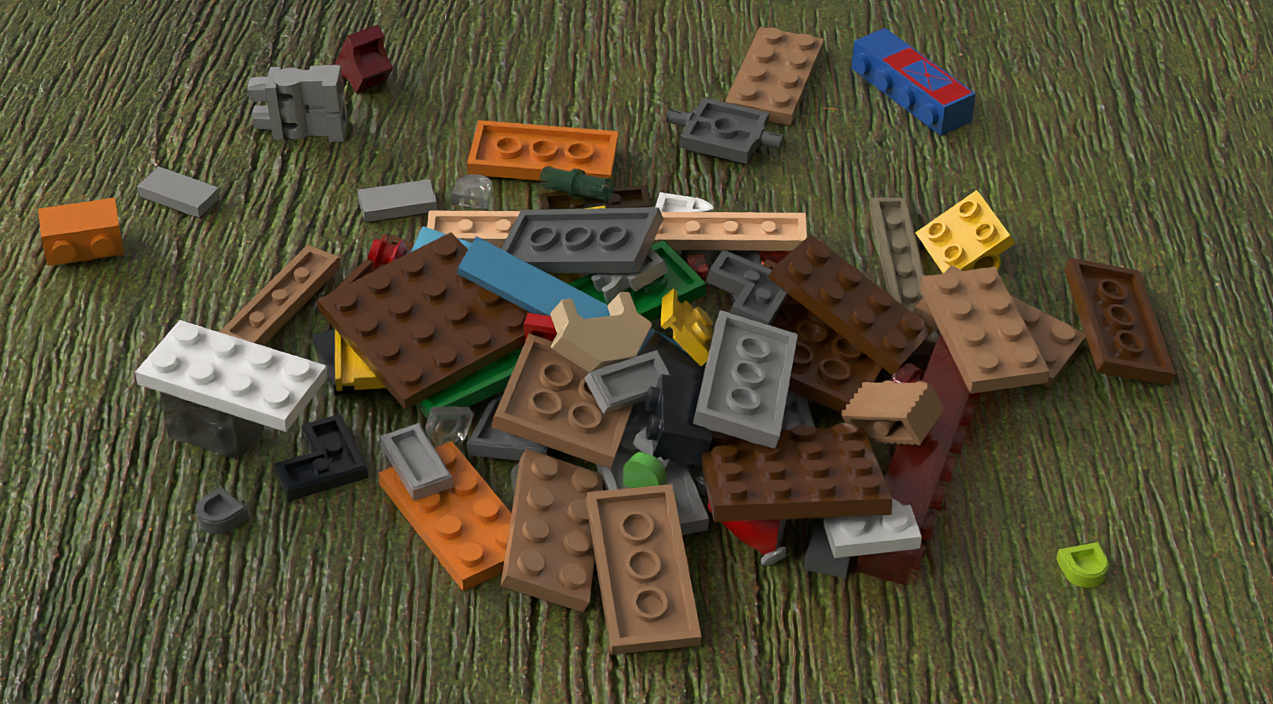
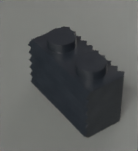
[645,374,713,467]

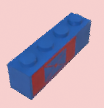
[851,28,976,136]

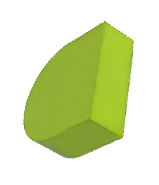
[1056,542,1109,588]

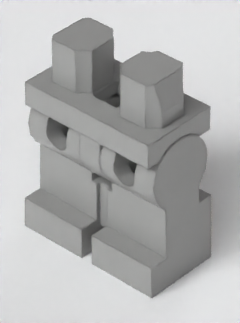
[247,65,348,142]

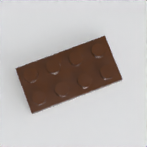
[768,235,934,376]
[1064,258,1176,385]

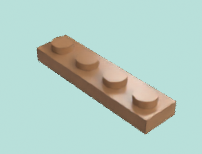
[219,245,340,346]

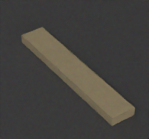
[869,198,941,356]

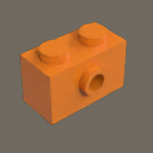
[38,198,124,266]

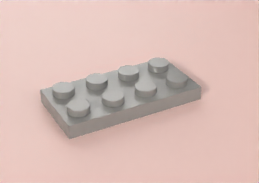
[693,310,798,449]

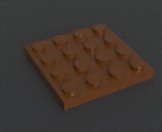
[318,232,528,410]
[709,259,884,414]
[701,423,892,522]

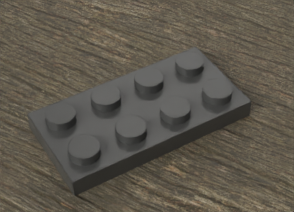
[501,207,663,274]

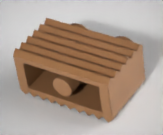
[842,381,945,446]

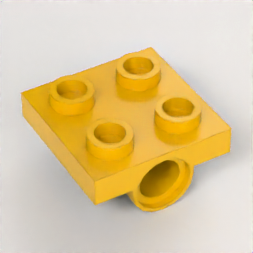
[915,190,1016,273]

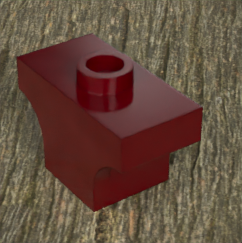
[334,25,393,93]

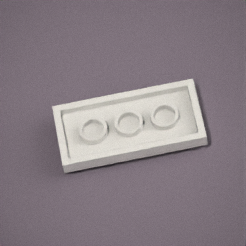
[135,320,328,432]

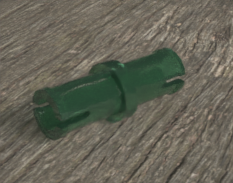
[540,166,613,202]

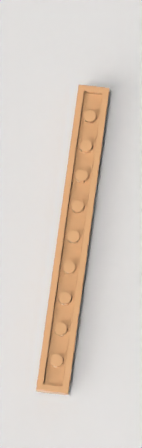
[427,211,807,251]

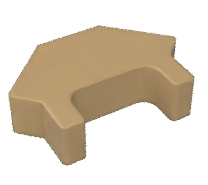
[550,292,652,372]

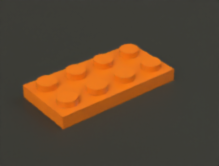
[467,120,619,186]
[378,441,512,591]

